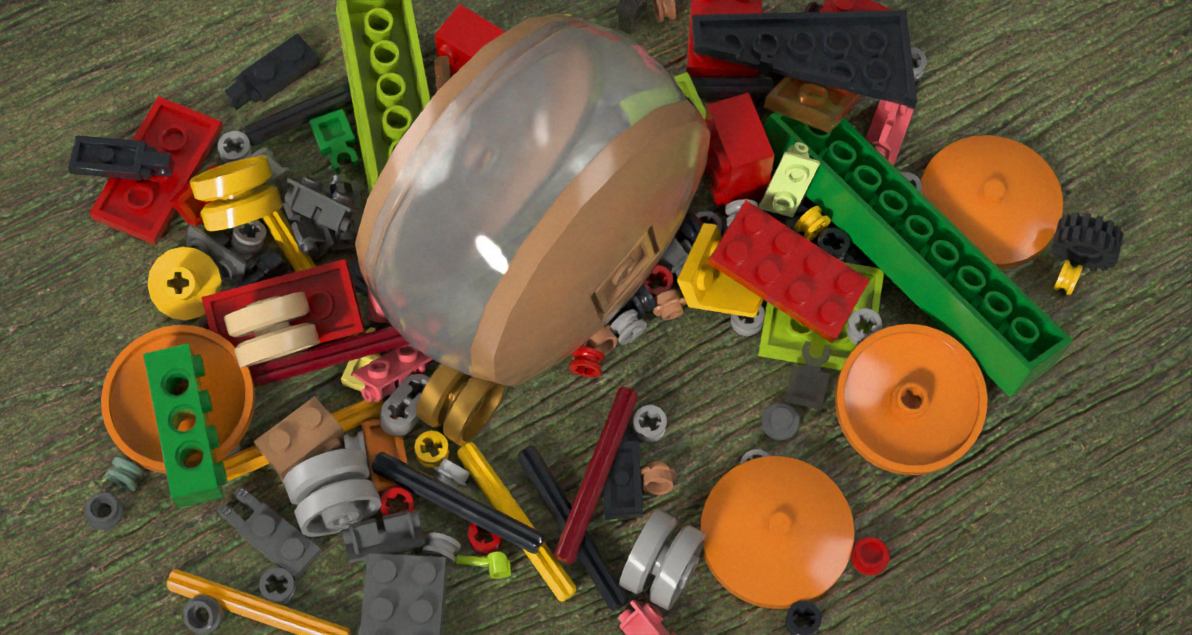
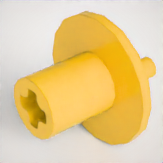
[147,247,222,320]

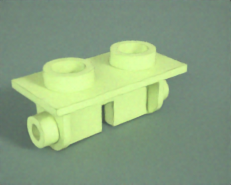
[759,142,820,217]

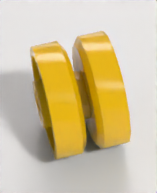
[189,155,283,231]

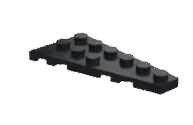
[692,10,917,108]

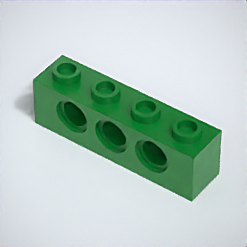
[143,343,228,508]

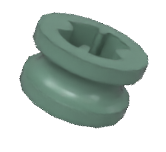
[105,457,145,491]

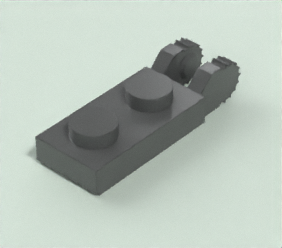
[217,486,322,581]

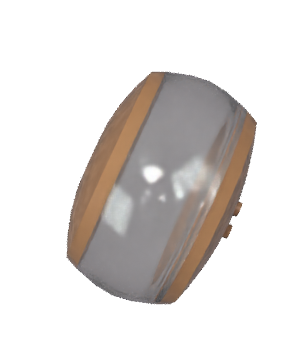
[355,13,710,387]

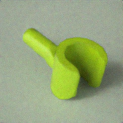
[456,552,511,579]

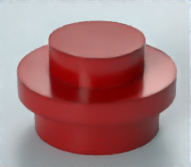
[851,537,890,576]

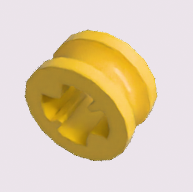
[794,206,831,241]
[1053,259,1083,296]
[414,430,449,469]

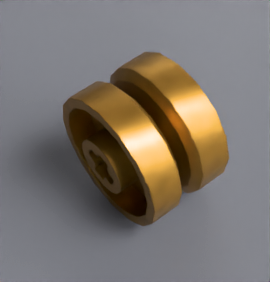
[416,348,507,446]

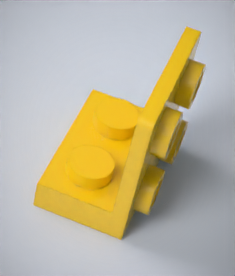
[677,223,764,318]

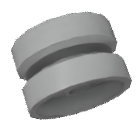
[283,449,381,537]
[619,509,707,610]

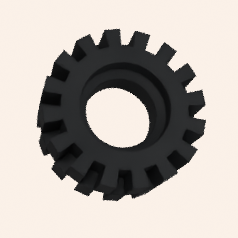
[1052,213,1124,271]

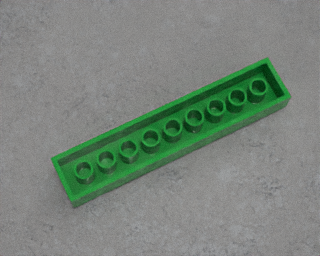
[763,91,1074,398]

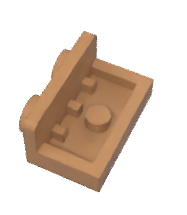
[254,396,345,484]

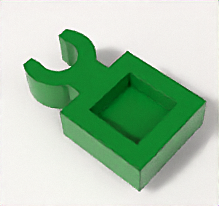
[309,109,359,174]

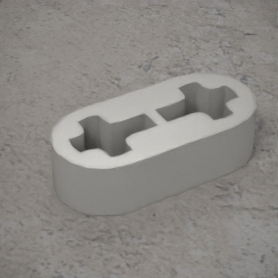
[380,374,430,436]

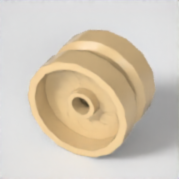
[224,292,320,368]

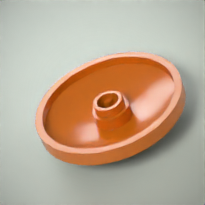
[921,135,1063,270]
[835,324,988,475]
[101,325,255,474]
[700,456,854,609]

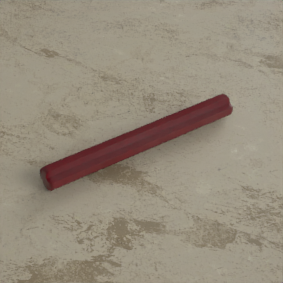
[248,324,411,387]
[554,386,638,564]

